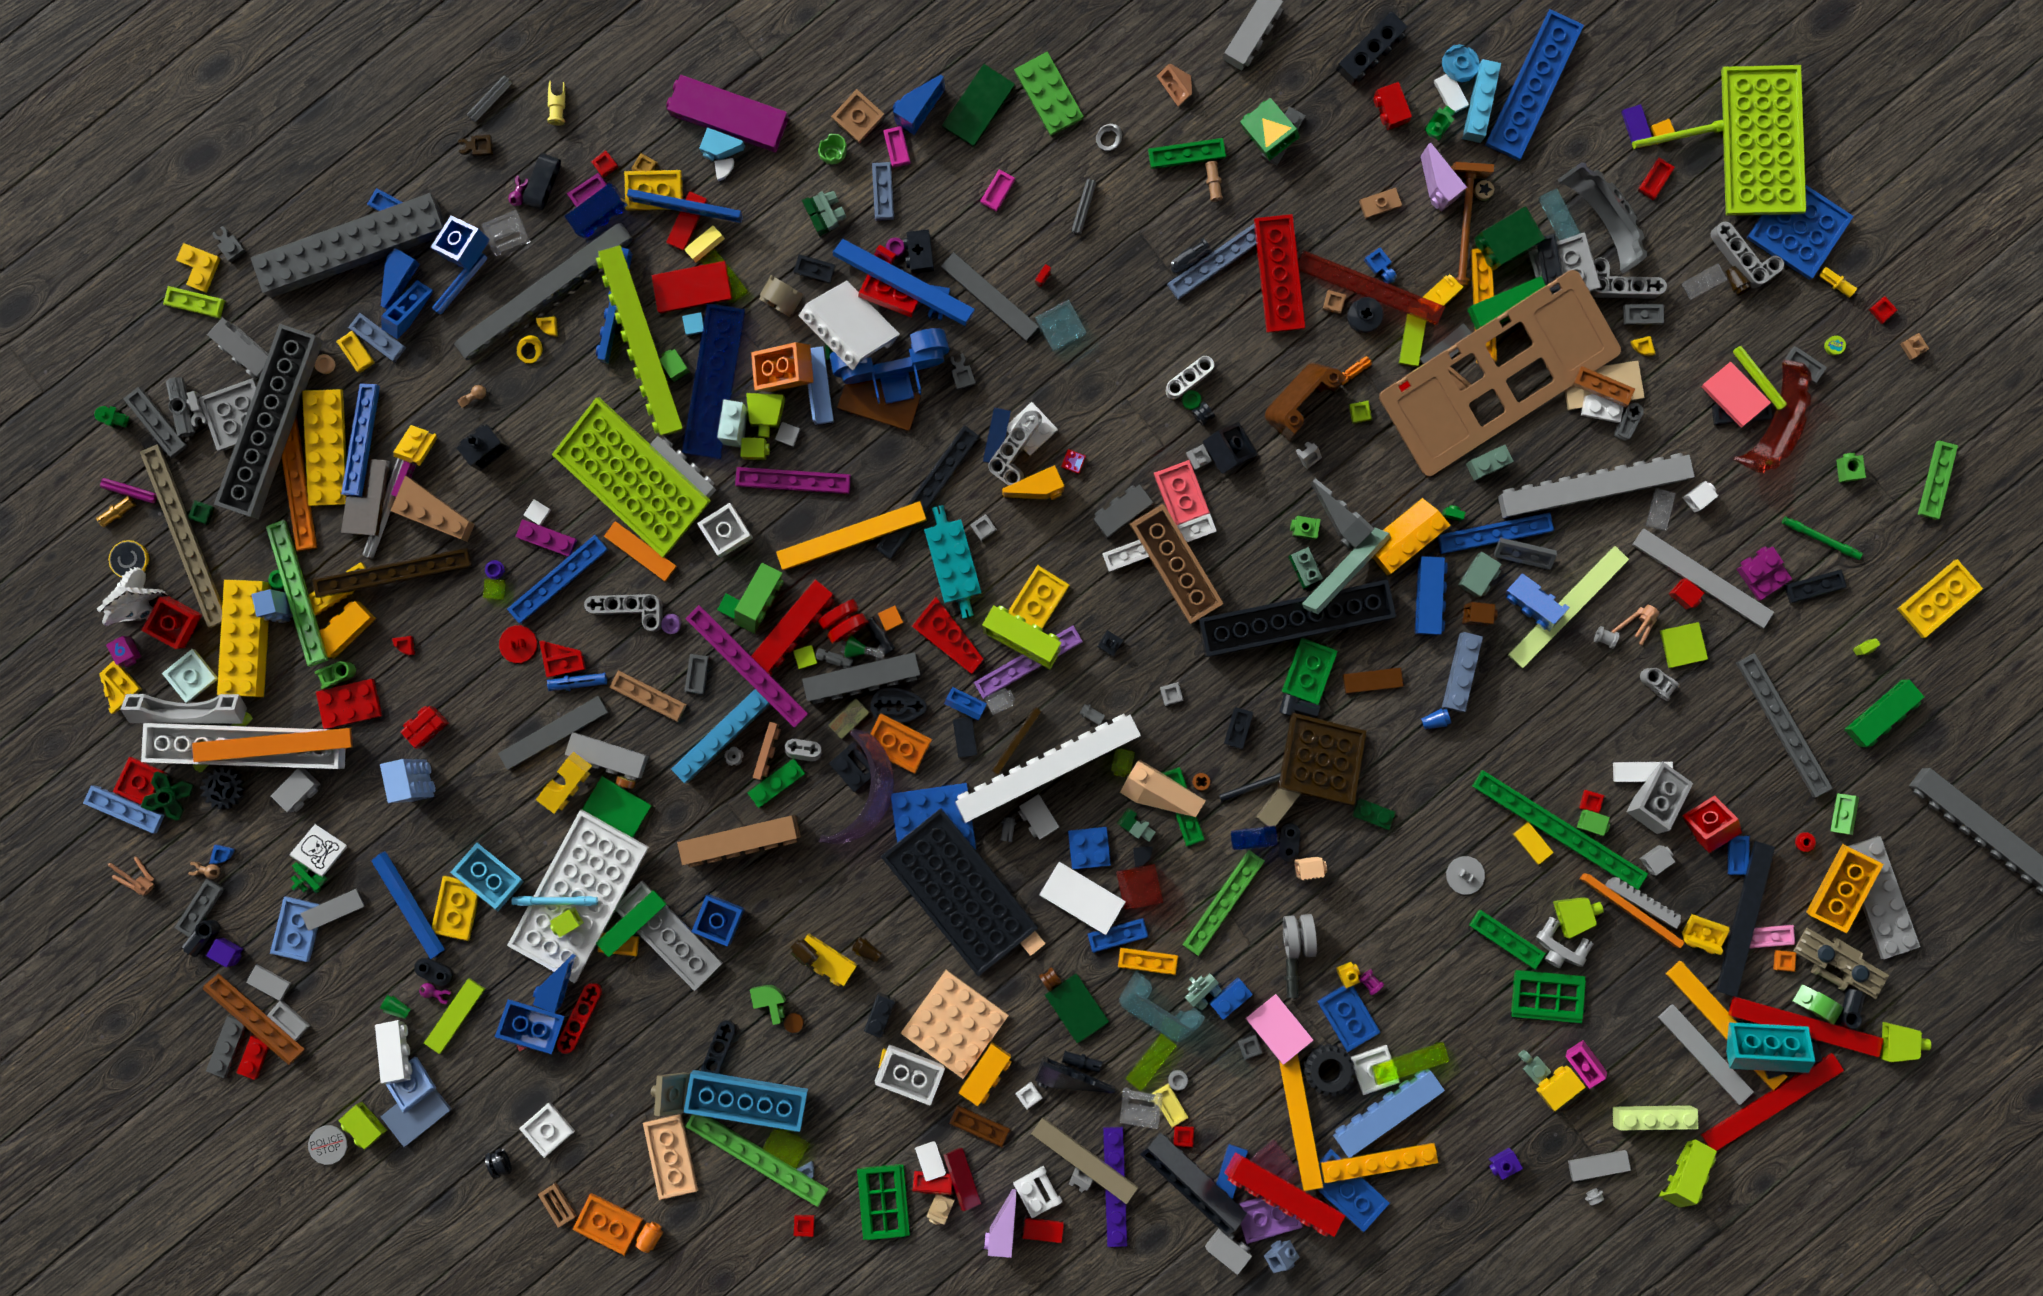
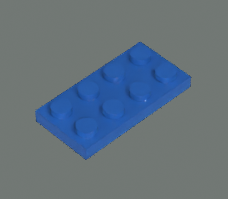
[1317,1148,1390,1232]

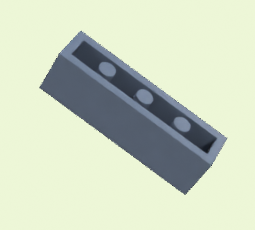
[1442,632,1483,712]

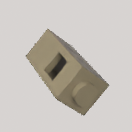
[1256,789,1300,830]

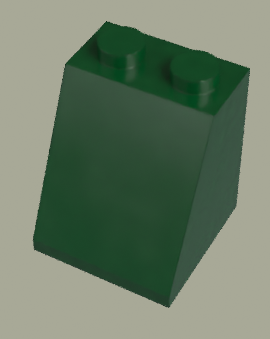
[1474,206,1545,271]

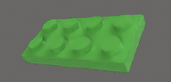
[1014,52,1084,136]

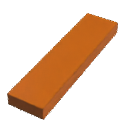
[604,521,677,582]

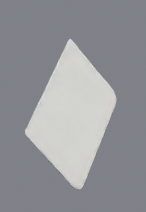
[915,1141,946,1182]

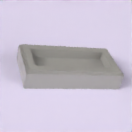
[246,965,291,1001]
[267,1000,311,1041]

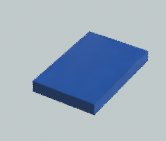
[1317,985,1381,1052]

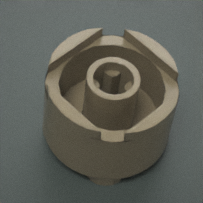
[759,275,804,317]

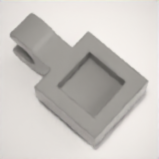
[187,391,208,427]

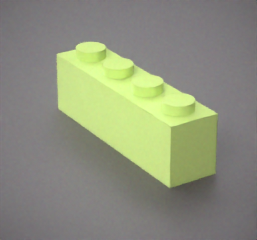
[1613,1106,1698,1130]

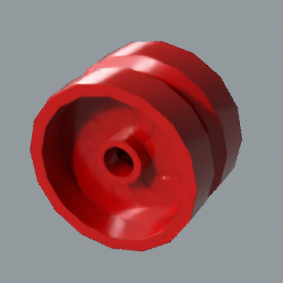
[818,599,868,644]

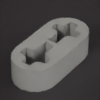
[785,739,821,761]

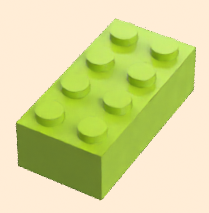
[982,605,1061,669]

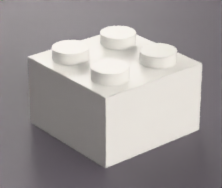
[697,503,753,558]

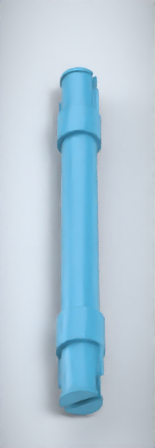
[512,896,598,906]

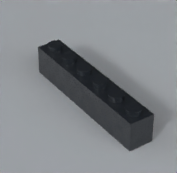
[1140,1132,1247,1236]

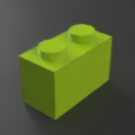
[338,1102,387,1149]

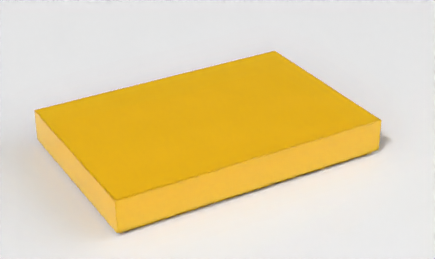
[624,170,683,211]
[1009,565,1070,629]
[432,876,479,941]

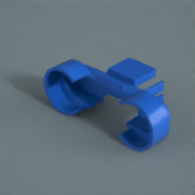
[829,328,950,404]

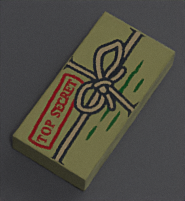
[828,699,869,739]

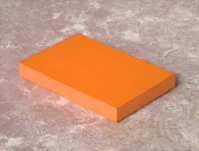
[864,714,932,774]
[572,1193,643,1256]

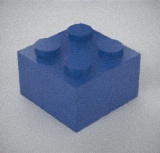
[431,216,490,271]
[691,894,745,946]

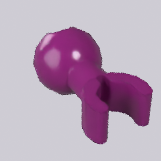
[508,176,529,206]
[419,983,451,1004]

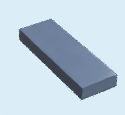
[872,162,894,221]
[348,313,406,362]

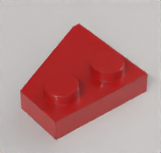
[539,641,586,678]

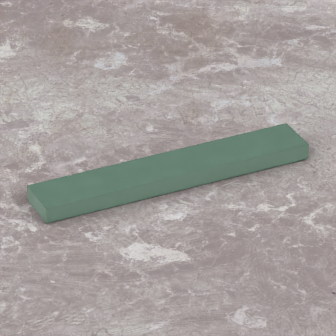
[1302,528,1391,614]

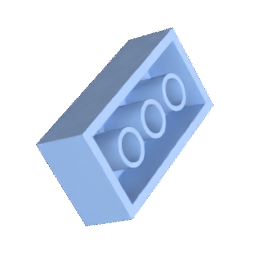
[380,759,435,803]

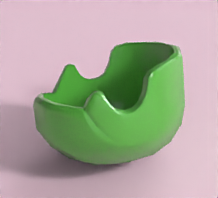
[818,134,847,164]

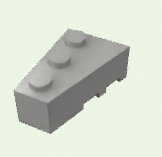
[207,318,268,378]

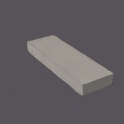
[300,888,365,931]
[1568,1150,1631,1181]

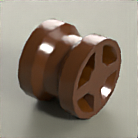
[1039,967,1062,992]

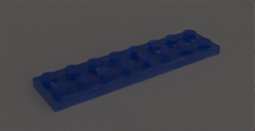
[682,303,746,459]

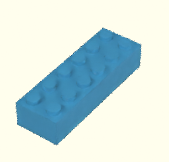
[683,1070,808,1132]

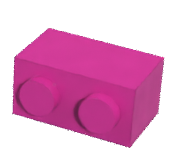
[1565,1040,1607,1089]

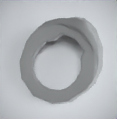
[1096,124,1122,151]

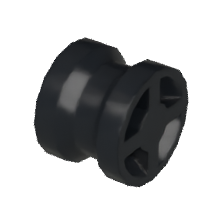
[1192,402,1215,426]

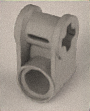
[1640,668,1680,701]

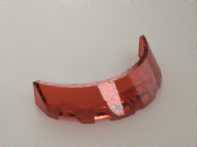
[1733,360,1812,473]

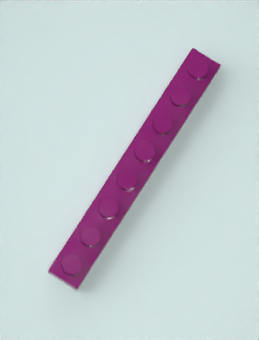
[685,605,808,728]

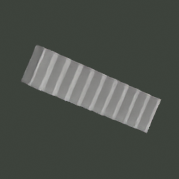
[1605,877,1681,929]

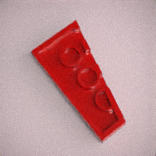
[912,597,984,674]

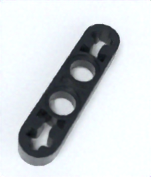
[700,1020,736,1074]

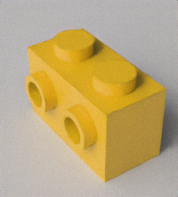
[1536,1066,1585,1111]

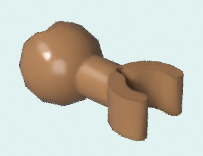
[457,385,486,408]
[188,862,220,879]

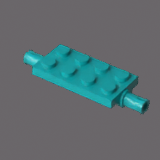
[924,505,981,619]

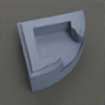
[797,1161,814,1178]

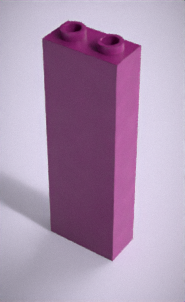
[666,74,789,153]

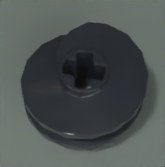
[1347,297,1383,333]

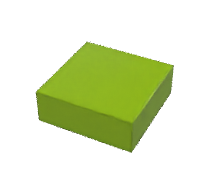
[1349,401,1372,424]
[793,645,818,669]

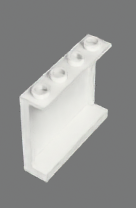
[799,281,900,370]

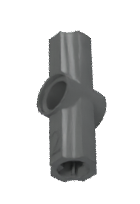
[166,377,196,437]

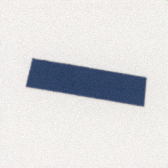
[983,407,1011,465]

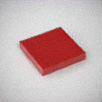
[113,757,167,805]

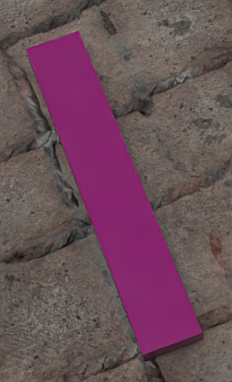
[735,467,851,494]

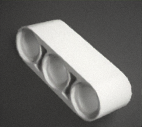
[1166,356,1214,399]

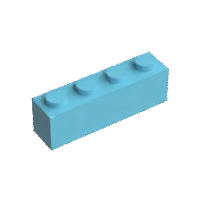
[1462,59,1501,143]

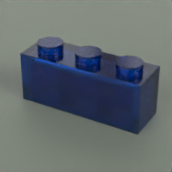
[565,183,628,238]

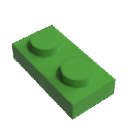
[1831,793,1859,835]

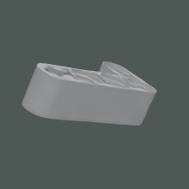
[1711,222,1784,288]
[1590,257,1667,299]
[988,410,1042,485]
[584,594,663,632]

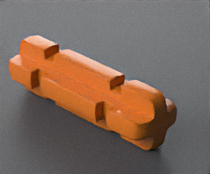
[1341,356,1372,385]

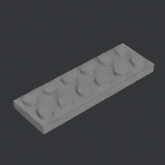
[1848,836,1920,959]
[615,881,723,991]

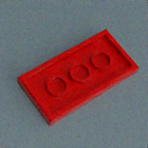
[651,261,733,313]

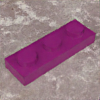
[515,519,577,557]

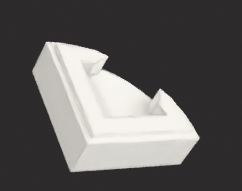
[714,158,734,181]

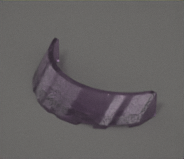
[819,728,894,844]

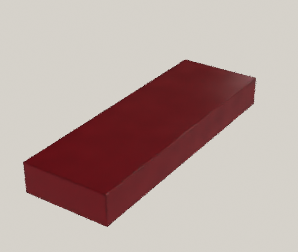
[943,1147,981,1211]

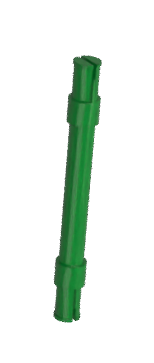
[1782,516,1863,560]

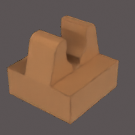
[1900,333,1929,360]

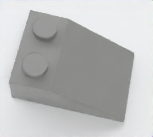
[1627,761,1693,834]

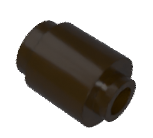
[790,939,819,968]

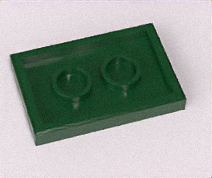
[1044,973,1109,1043]

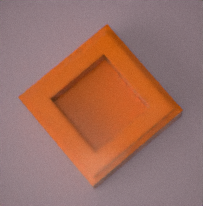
[878,606,903,631]
[1773,950,1796,972]

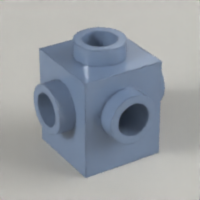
[1264,1240,1299,1273]

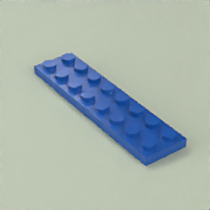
[1485,9,1584,161]

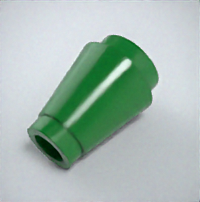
[380,995,411,1019]

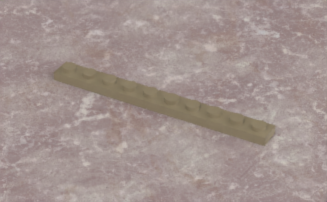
[140,444,222,628]

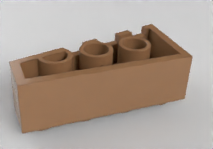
[391,476,475,542]

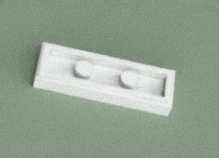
[1613,762,1673,782]

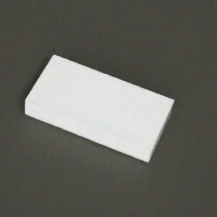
[1434,74,1469,113]

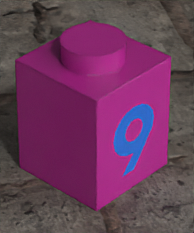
[106,636,141,667]

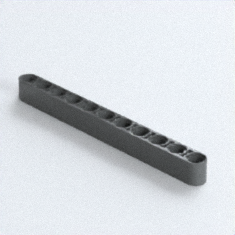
[454,223,633,360]

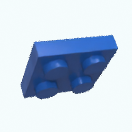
[1068,827,1110,869]

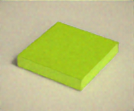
[1660,622,1708,668]

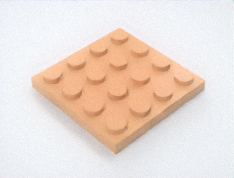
[901,969,1009,1079]

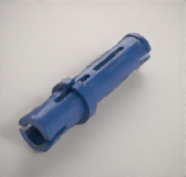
[547,673,607,691]

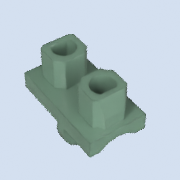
[1185,973,1222,1010]

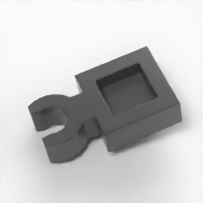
[212,226,246,262]
[951,354,975,390]

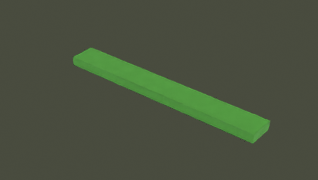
[266,520,328,667]
[685,1114,828,1207]

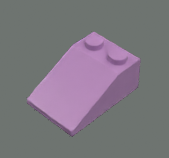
[1421,143,1467,212]
[984,1189,1016,1258]

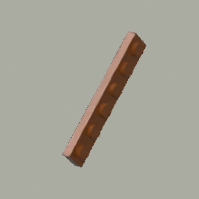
[203,973,305,1065]

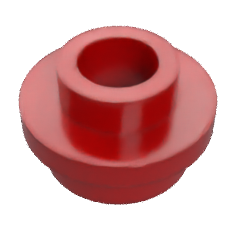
[1795,832,1816,852]

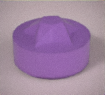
[661,614,681,634]

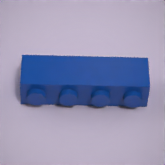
[1415,556,1447,636]

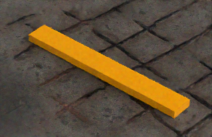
[776,501,927,571]
[1666,961,1787,1090]
[1279,1054,1323,1191]

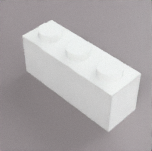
[375,1020,412,1085]

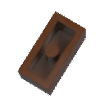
[1462,602,1498,626]

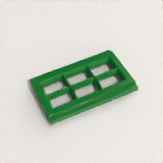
[1511,970,1586,1023]
[857,1164,910,1240]

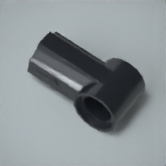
[1279,694,1320,718]
[182,920,220,957]
[1837,988,1866,1029]

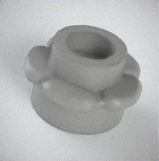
[724,747,744,766]
[1585,1188,1604,1205]

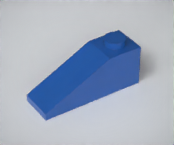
[381,248,420,310]
[381,280,433,339]
[533,954,576,1013]

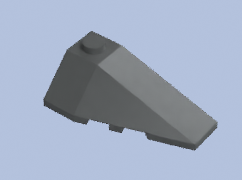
[1310,478,1374,550]

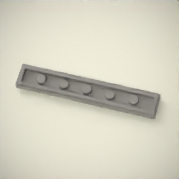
[1658,1004,1754,1105]

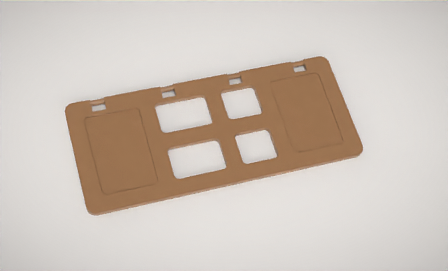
[1379,270,1621,476]

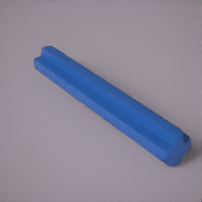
[432,253,487,314]

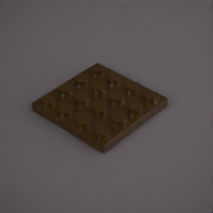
[1278,713,1366,806]

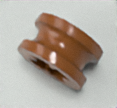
[1192,773,1210,790]

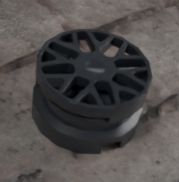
[485,1148,512,1180]

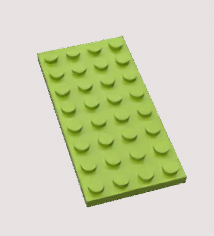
[1721,65,1806,215]
[552,397,711,558]

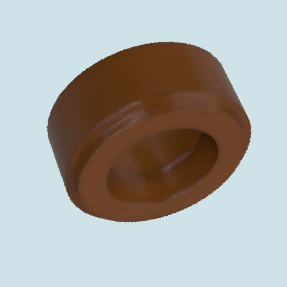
[784,1013,804,1033]

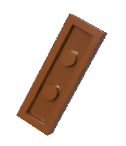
[1573,366,1636,408]

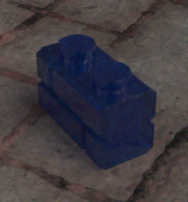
[1231,825,1278,850]

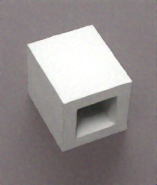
[1683,481,1718,512]

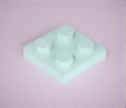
[162,649,218,703]

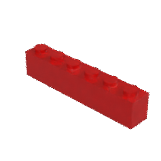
[751,579,835,676]

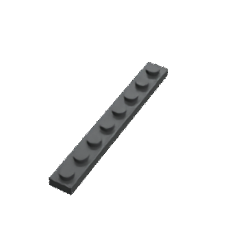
[1736,653,1832,798]

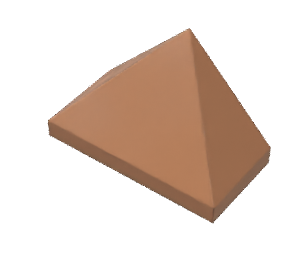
[1157,64,1192,106]

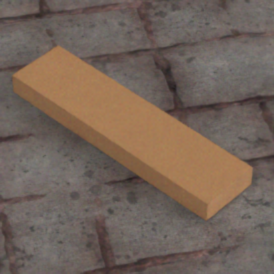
[609,670,687,722]

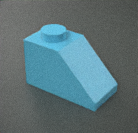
[699,128,745,161]

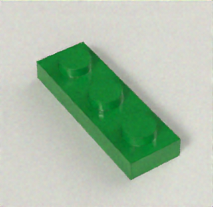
[747,759,806,808]

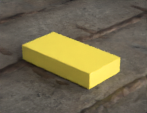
[684,226,725,263]
[1152,1084,1188,1128]

